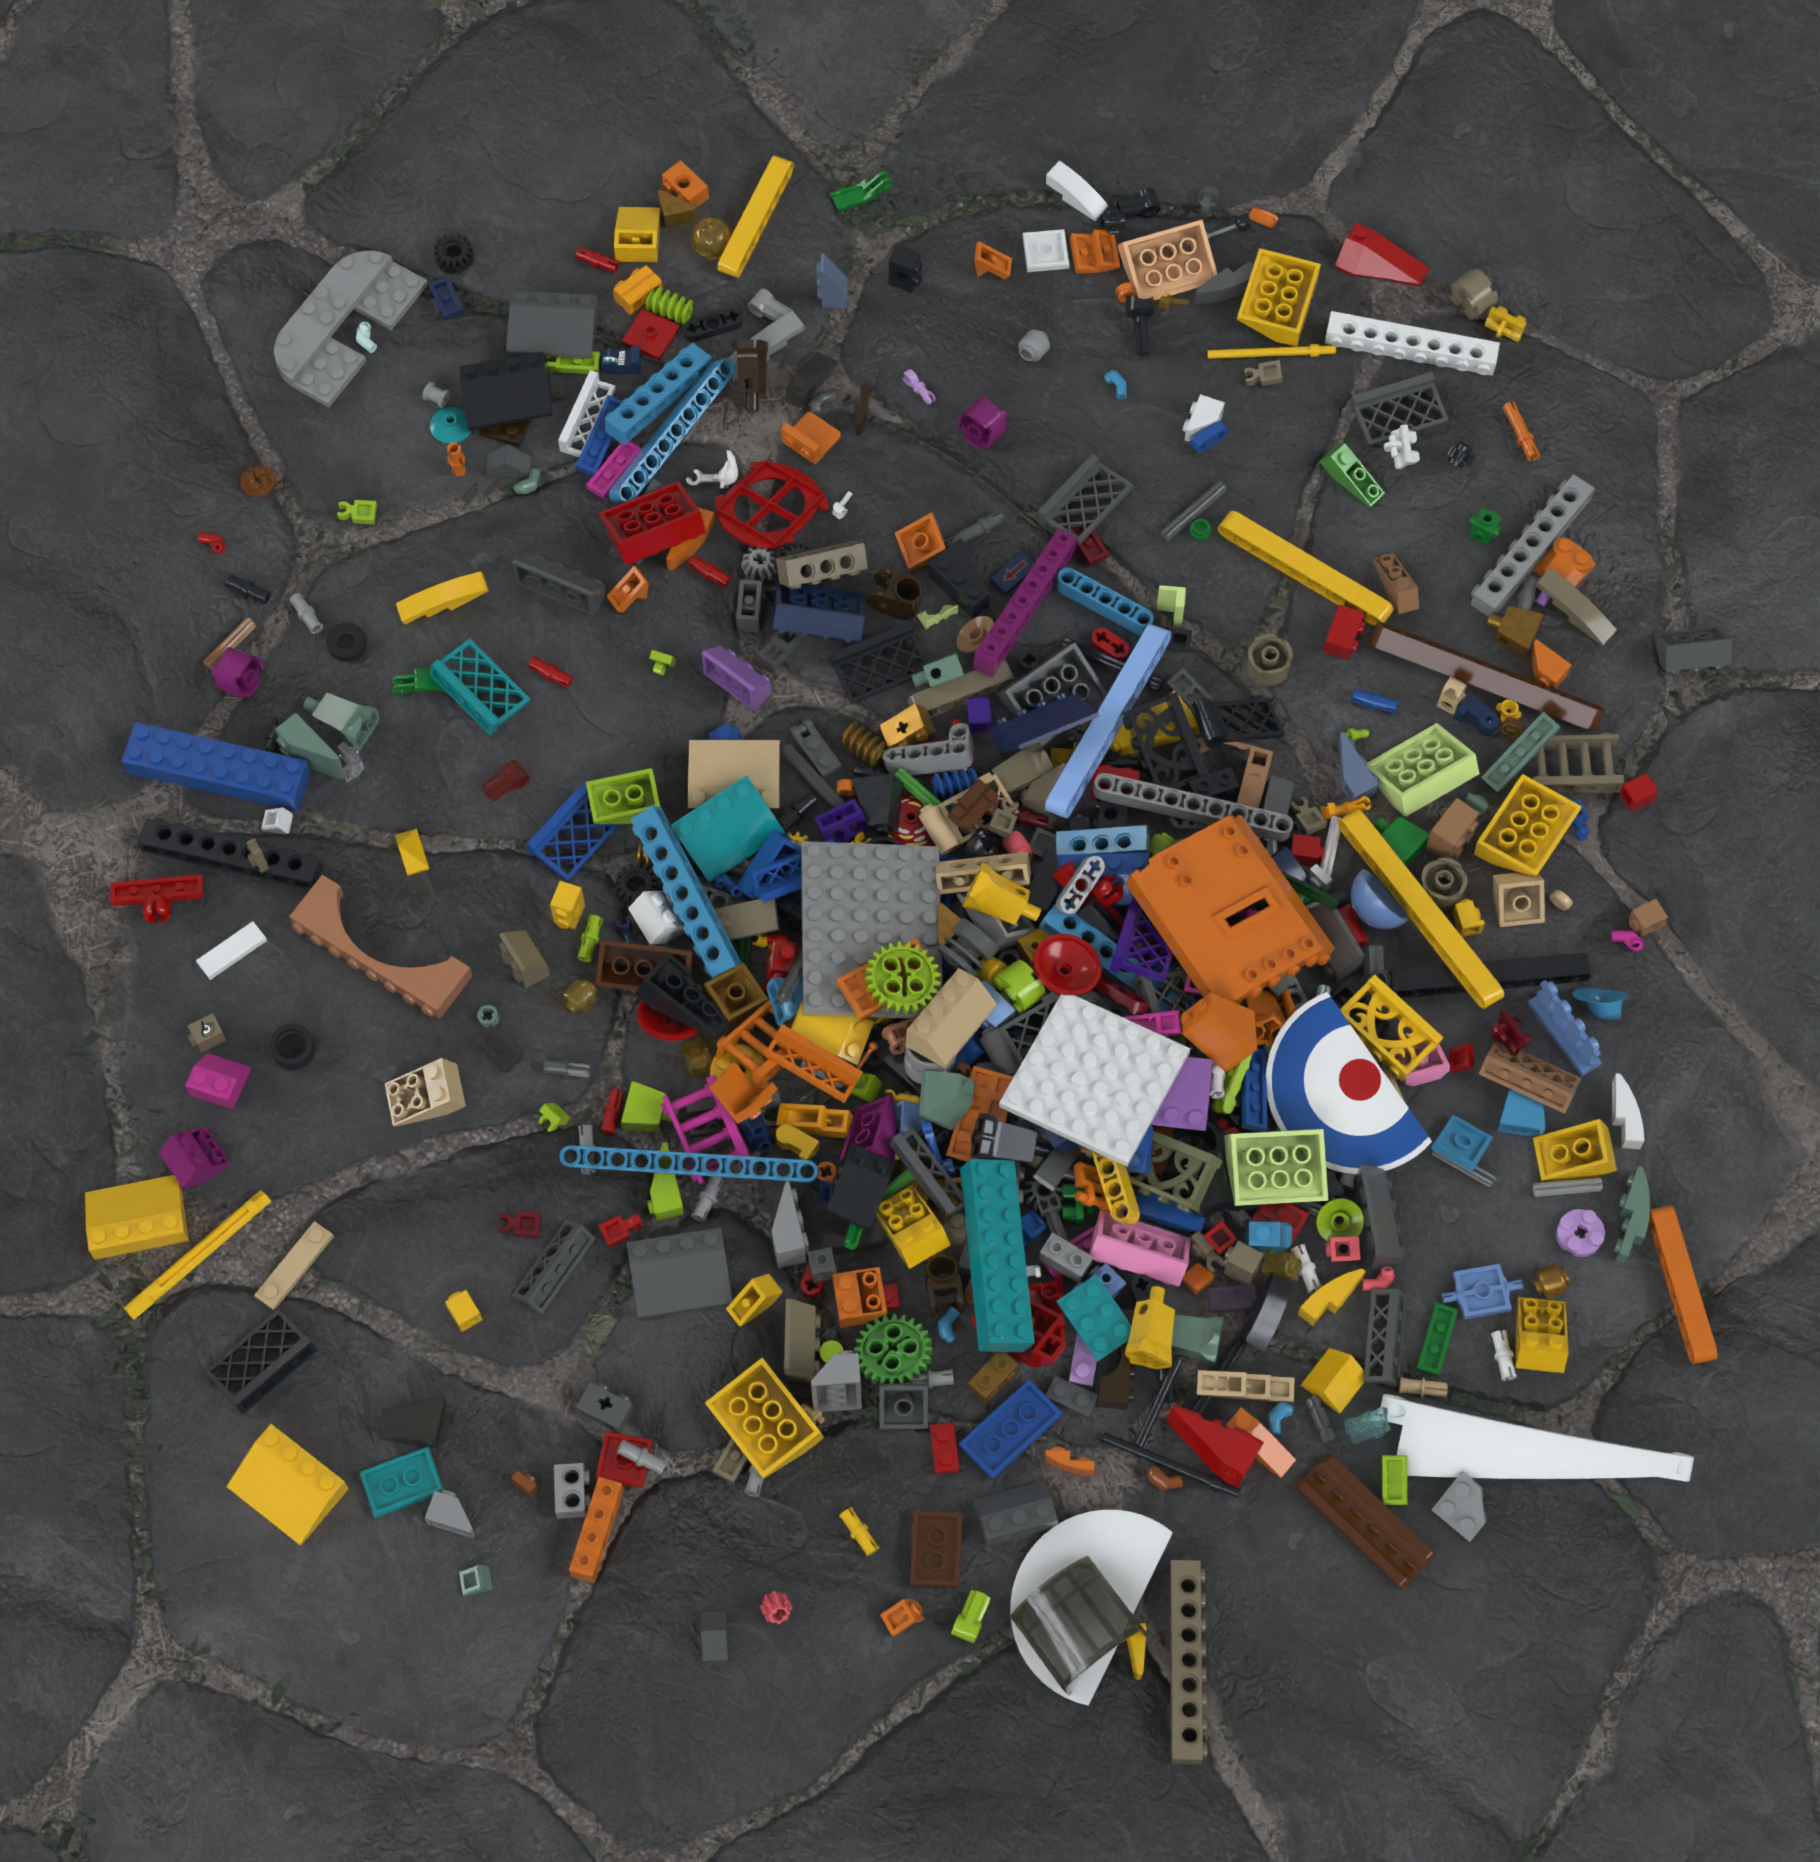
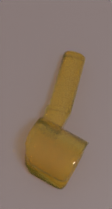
[1158,293,1189,310]

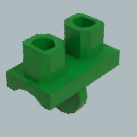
[1062,1184,1097,1227]

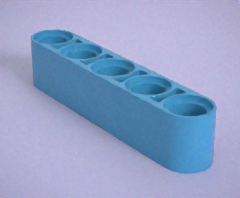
[1057,568,1154,636]

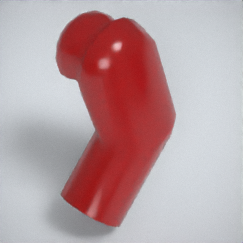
[198,532,226,554]

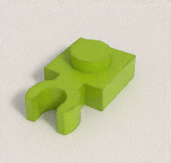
[337,500,377,524]

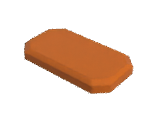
[1249,207,1278,228]

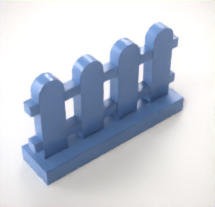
[1527,980,1602,1077]

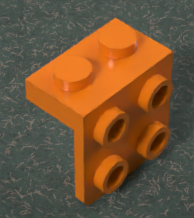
[781,412,841,465]
[710,1063,778,1124]

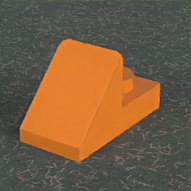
[974,241,1012,279]
[606,566,648,613]

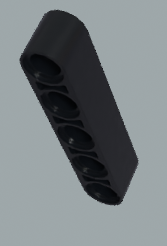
[864,1025,921,1097]

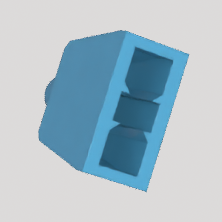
[1497,1090,1545,1137]

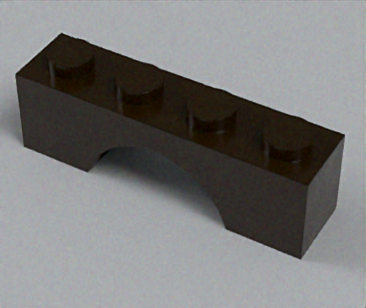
[1098,1309,1135,1410]

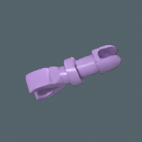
[902,369,936,404]

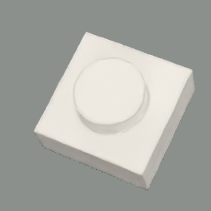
[1308,864,1332,892]

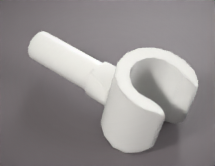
[832,491,852,519]

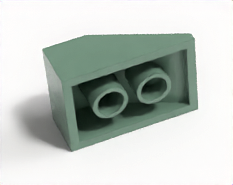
[275,713,345,779]

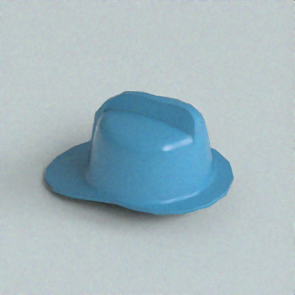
[1573,987,1628,1020]

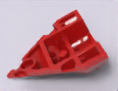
[971,1274,1066,1367]

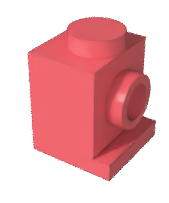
[1326,1236,1361,1262]

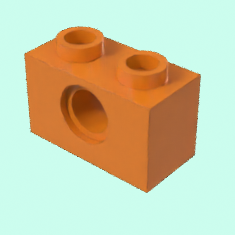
[662,160,709,208]

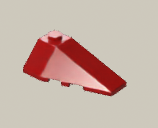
[1334,222,1429,286]
[1166,1404,1264,1488]

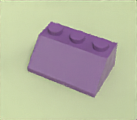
[701,646,772,712]

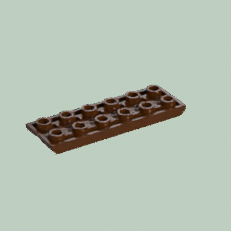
[1295,1453,1436,1591]

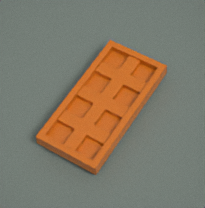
[836,938,938,1021]
[946,1066,1014,1162]

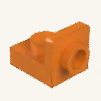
[880,1598,924,1636]

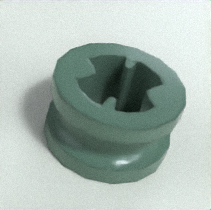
[477,1005,500,1028]

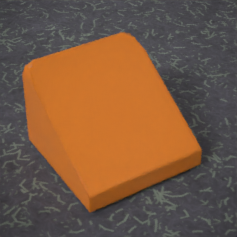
[1182,1263,1215,1295]

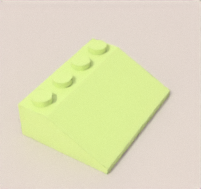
[1367,723,1479,817]
[1224,1129,1328,1206]

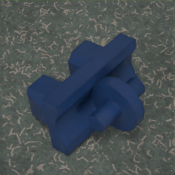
[739,1114,773,1154]

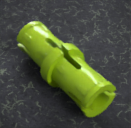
[577,915,603,962]

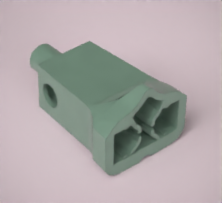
[303,693,380,752]
[1171,1314,1224,1368]

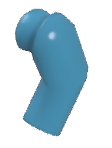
[1104,370,1127,400]
[938,1307,960,1343]

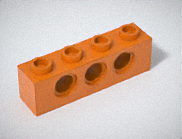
[569,1477,624,1584]

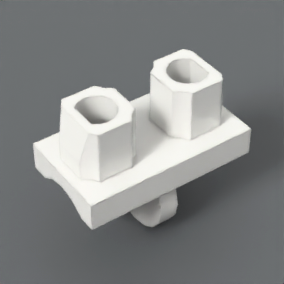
[1384,425,1420,469]

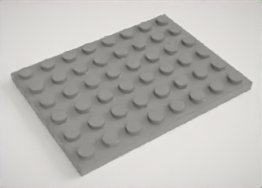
[801,841,942,1018]

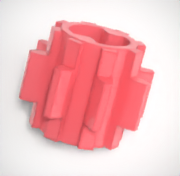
[760,1591,793,1624]

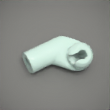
[356,322,377,353]

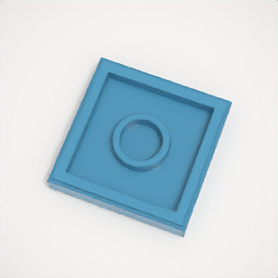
[1431,1114,1493,1172]

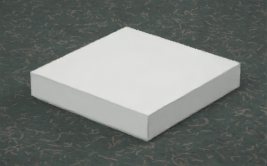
[1022,229,1069,272]

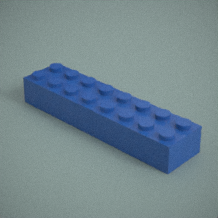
[121,722,311,812]

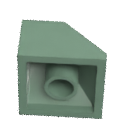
[919,1070,975,1130]

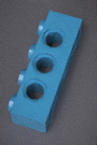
[1056,825,1150,859]

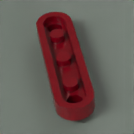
[1095,973,1150,1015]

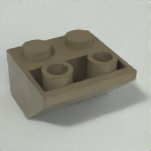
[498,930,550,988]

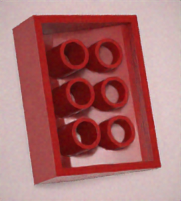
[599,481,706,565]

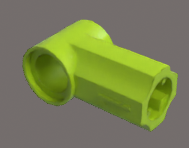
[951,1590,991,1644]

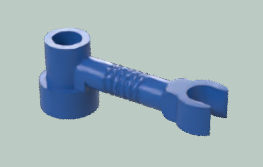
[921,1120,957,1179]

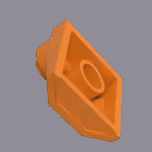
[1533,538,1596,588]

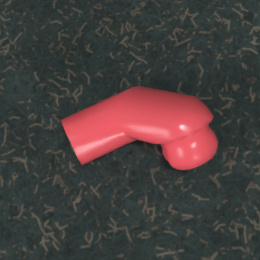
[1362,1266,1395,1291]

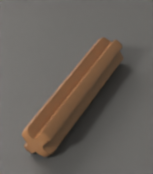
[204,618,256,670]

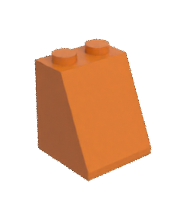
[1181,992,1257,1072]

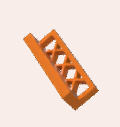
[764,1024,863,1103]

